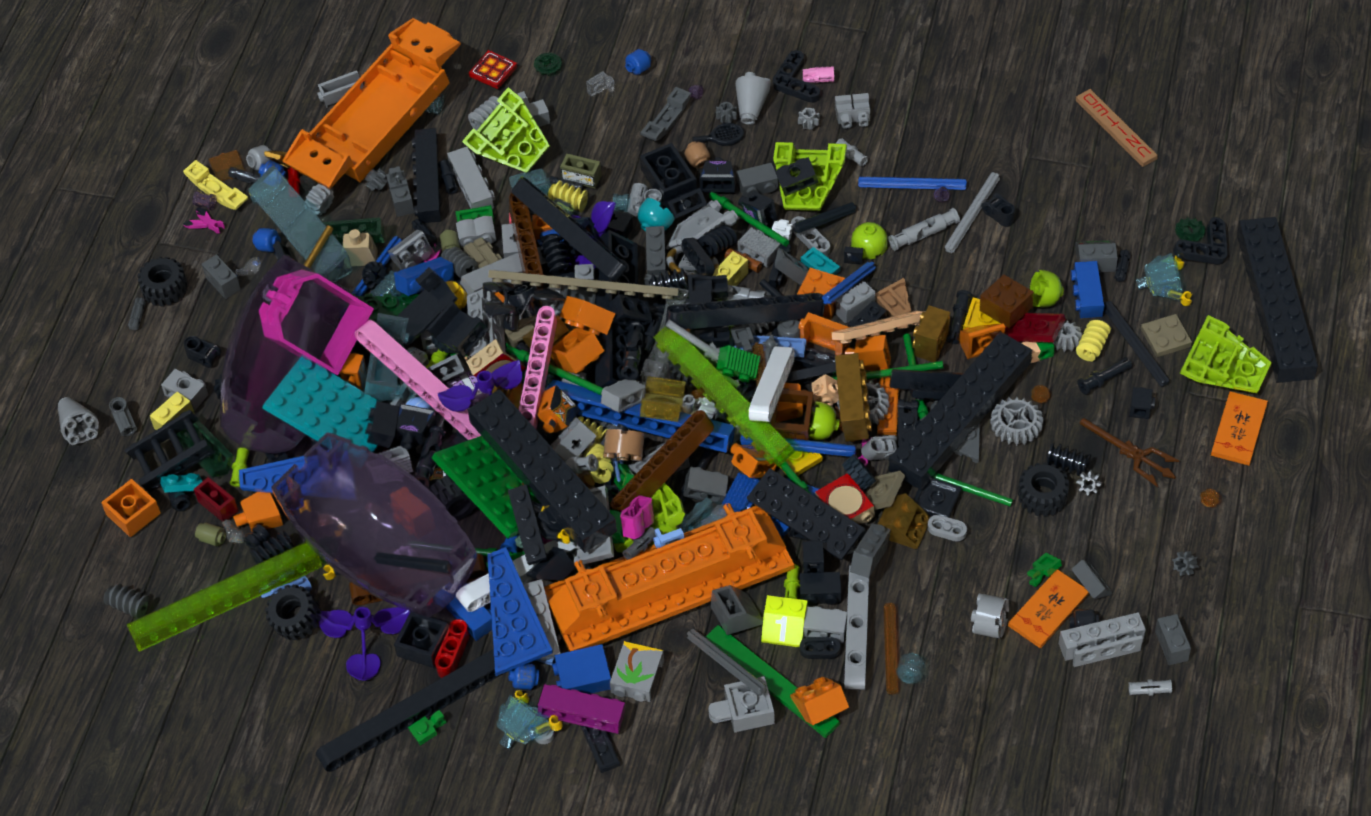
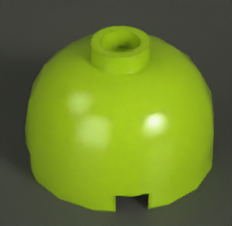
[851,222,888,259]
[1030,270,1064,308]
[809,401,840,440]

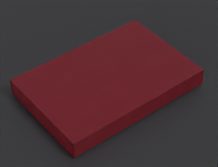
[1004,313,1066,342]

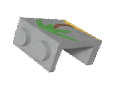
[610,641,664,702]

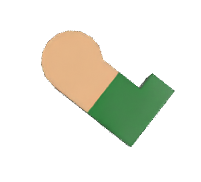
[1022,342,1054,363]

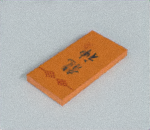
[1211,391,1268,466]
[1008,569,1089,649]

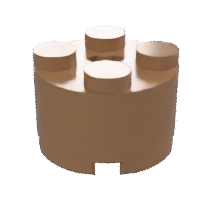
[603,429,644,462]

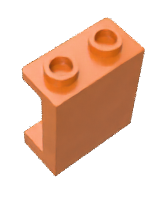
[798,312,850,356]

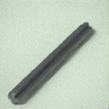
[687,629,767,696]

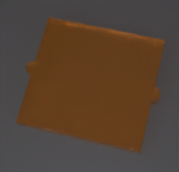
[209,150,245,182]

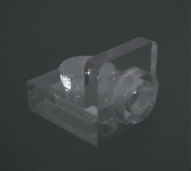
[586,71,615,97]

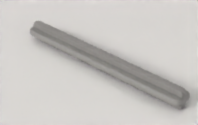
[945,172,1000,253]

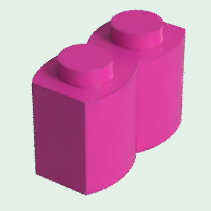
[620,496,654,539]

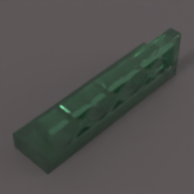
[177,411,234,478]

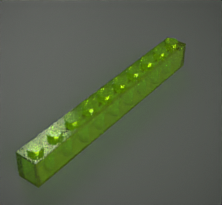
[653,326,795,467]
[126,540,322,652]

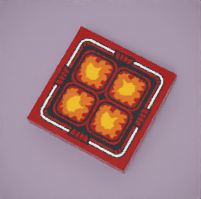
[469,50,517,89]

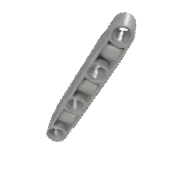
[844,565,869,690]

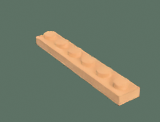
[831,311,926,343]

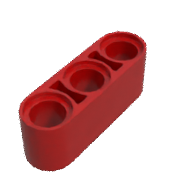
[435,619,469,678]

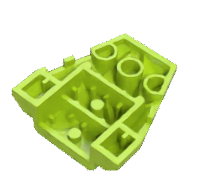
[462,87,550,173]
[773,142,847,211]
[1180,315,1272,393]
[614,483,685,552]

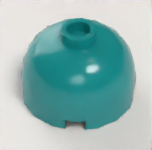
[638,198,675,232]

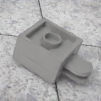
[709,676,775,733]

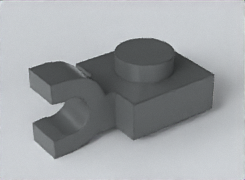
[730,324,754,353]

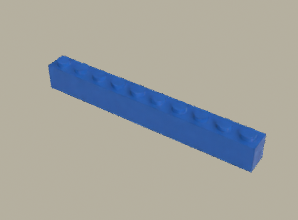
[545,379,735,453]

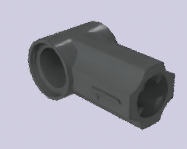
[109,397,137,437]

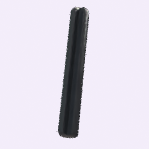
[793,202,856,233]

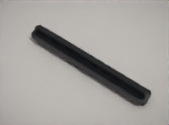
[374,552,452,573]

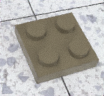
[1141,314,1192,357]
[865,471,905,510]

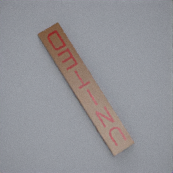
[1076,89,1158,167]

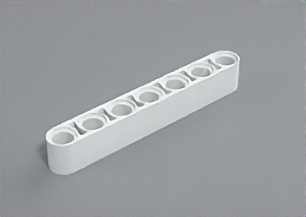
[749,346,795,422]
[456,536,578,612]

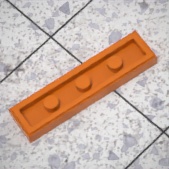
[877,368,899,435]

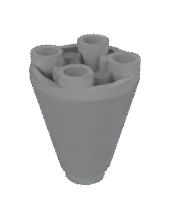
[735,72,771,125]
[58,397,99,445]

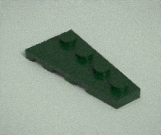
[351,294,419,323]

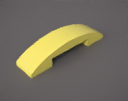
[183,160,248,210]

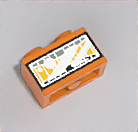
[339,353,369,392]

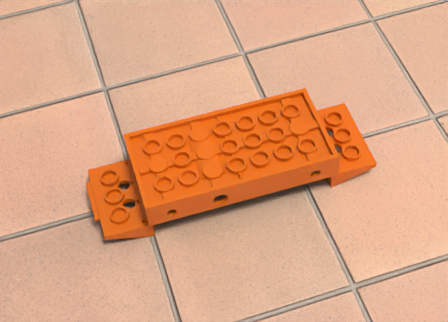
[282,18,461,189]

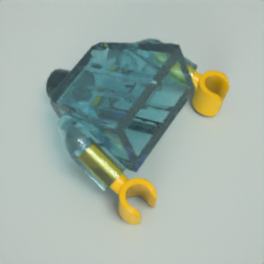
[1136,253,1192,306]
[497,690,563,749]

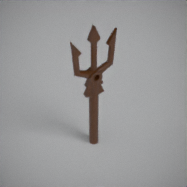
[1080,418,1179,487]

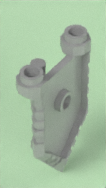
[666,200,739,249]

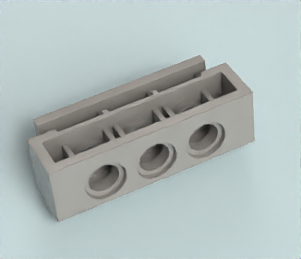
[467,289,505,357]
[1059,612,1146,667]

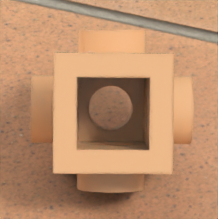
[812,374,839,406]

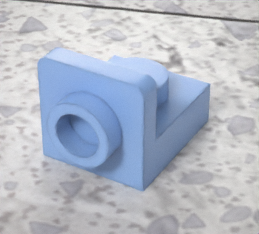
[653,528,684,548]

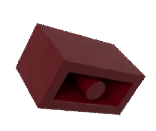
[194,477,238,523]

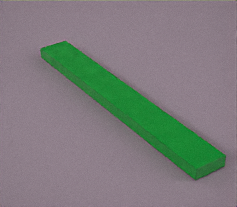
[706,625,839,738]

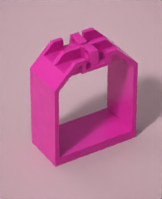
[259,270,374,375]

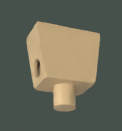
[342,229,378,267]

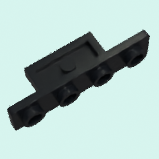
[889,369,963,401]

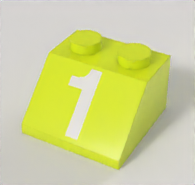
[761,595,807,647]

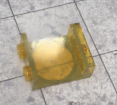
[640,376,686,422]

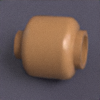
[684,141,711,169]

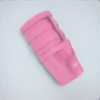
[803,66,834,83]

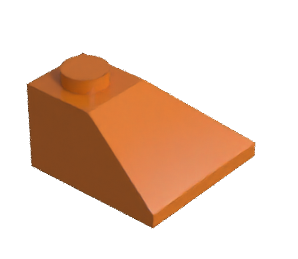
[959,323,1005,359]

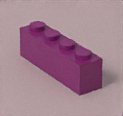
[538,684,625,734]

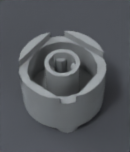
[971,594,1009,638]

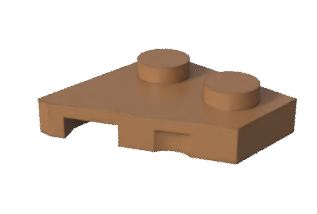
[875,278,911,317]

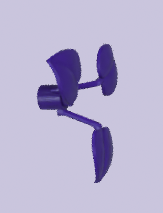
[565,201,616,273]
[438,360,523,412]
[318,607,410,681]

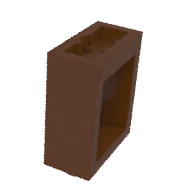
[769,388,814,441]

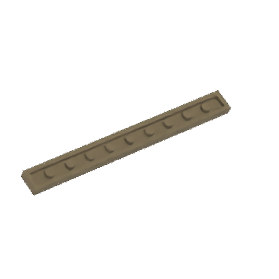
[488,270,678,299]

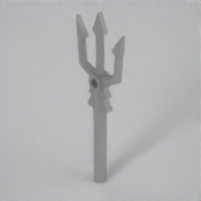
[666,320,757,388]

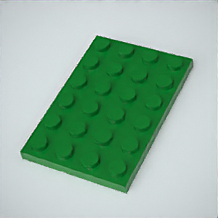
[432,436,540,539]

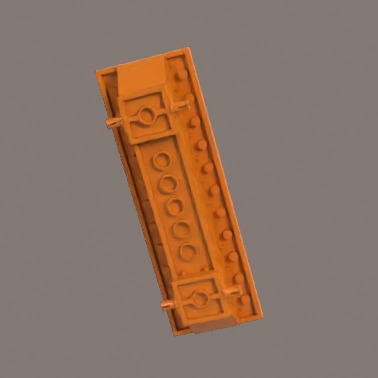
[544,503,795,652]

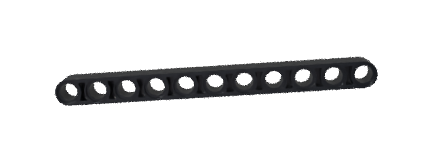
[316,649,506,772]

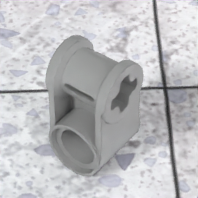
[861,435,897,460]

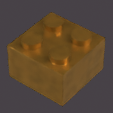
[912,305,950,362]

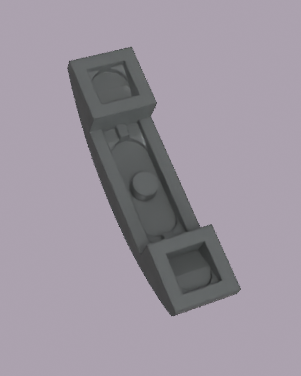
[640,87,691,141]

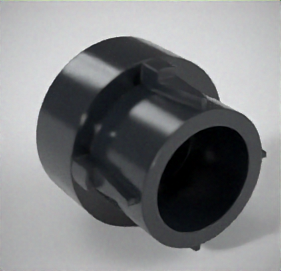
[507,282,543,319]

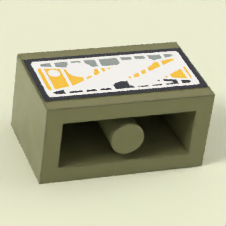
[560,154,602,189]

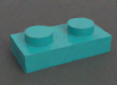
[801,247,840,275]
[160,473,203,493]

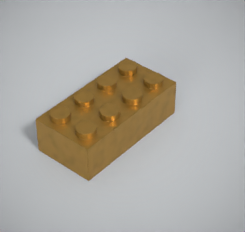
[835,353,872,442]

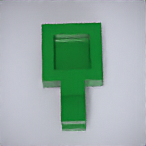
[1027,553,1062,587]
[408,710,447,746]

